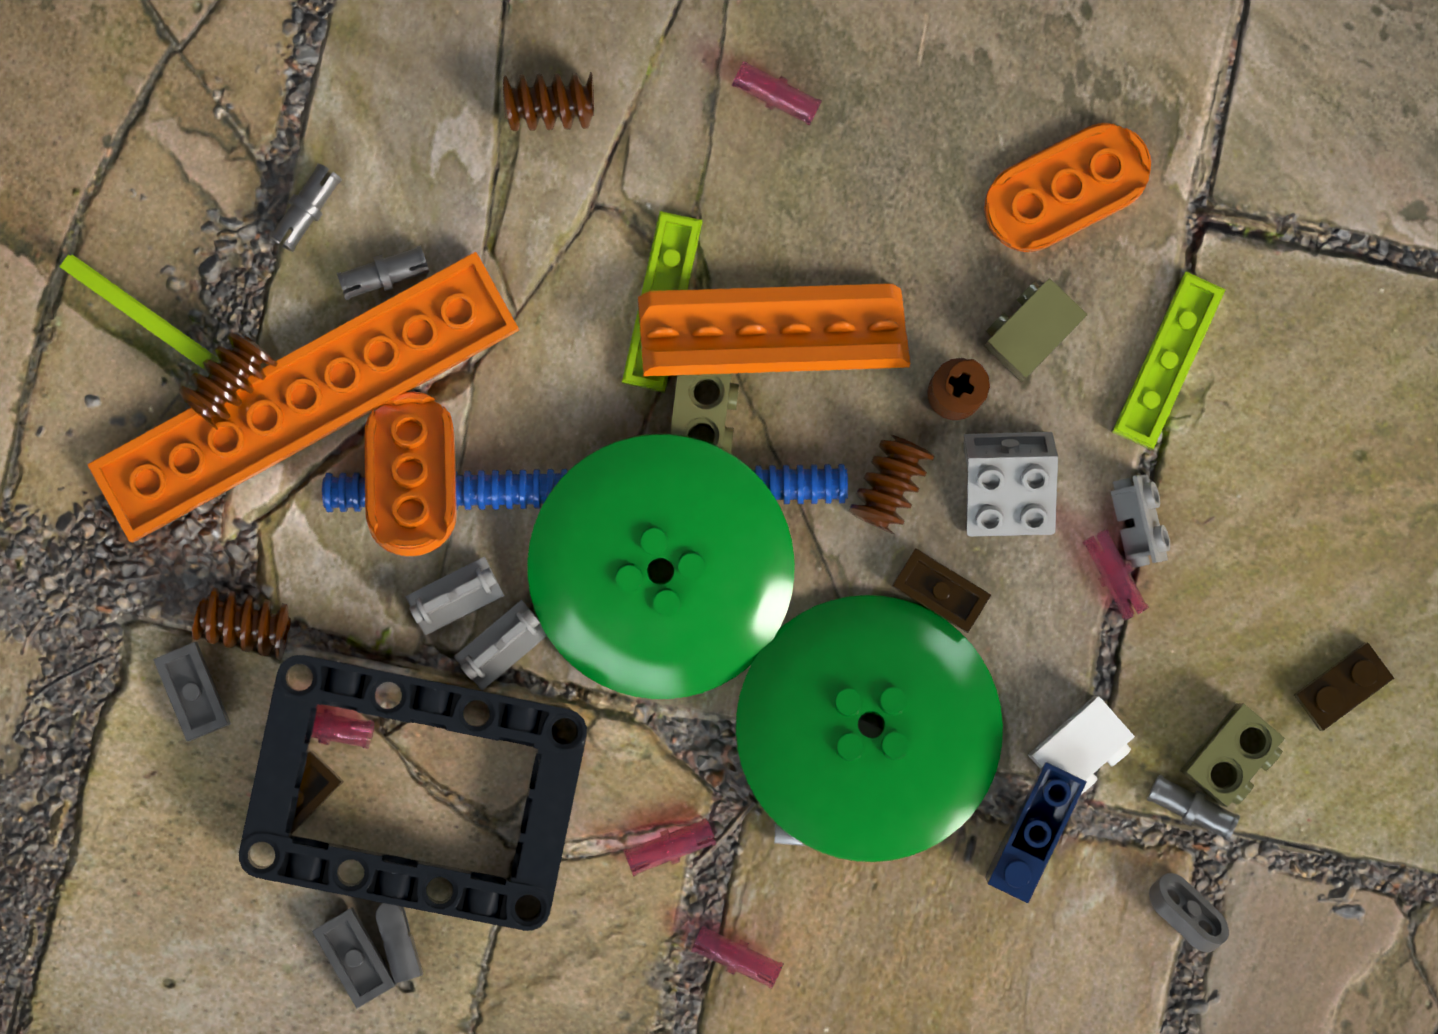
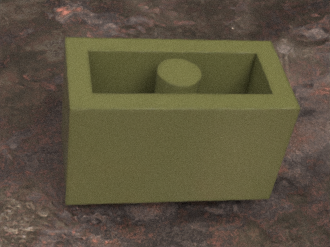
[984,278,1088,383]

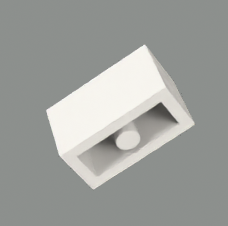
[1028,696,1135,794]

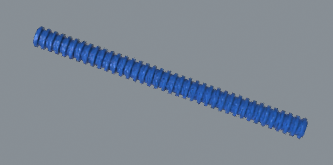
[322,464,848,512]

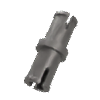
[269,164,342,252]
[337,245,430,300]
[1147,775,1240,841]

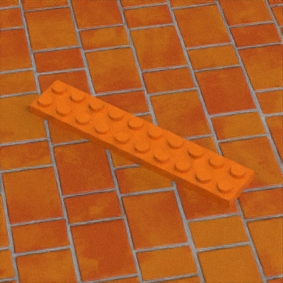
[87,252,519,543]

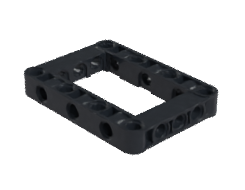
[239,655,587,931]

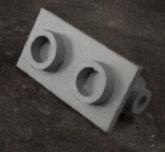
[1111,475,1170,568]
[405,556,504,636]
[454,600,547,691]

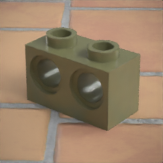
[670,374,739,453]
[1180,703,1285,807]

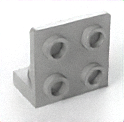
[964,432,1058,537]

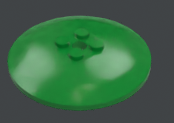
[527,434,795,699]
[735,595,1003,862]

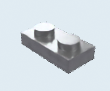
[153,642,231,741]
[312,907,397,1009]

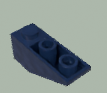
[985,762,1087,903]

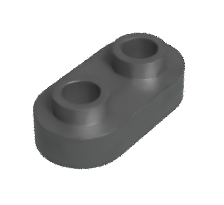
[1149,873,1229,952]

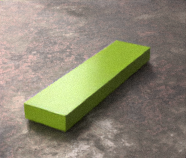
[622,211,703,393]
[59,254,219,371]
[1111,271,1226,450]

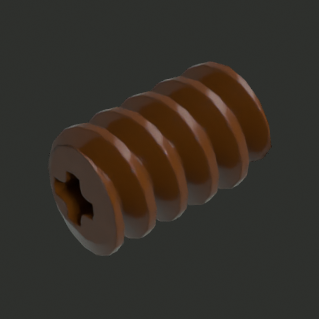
[503,72,594,131]
[179,332,278,430]
[927,358,990,421]
[849,435,935,534]
[192,587,291,660]

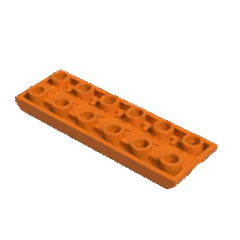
[638,284,911,376]

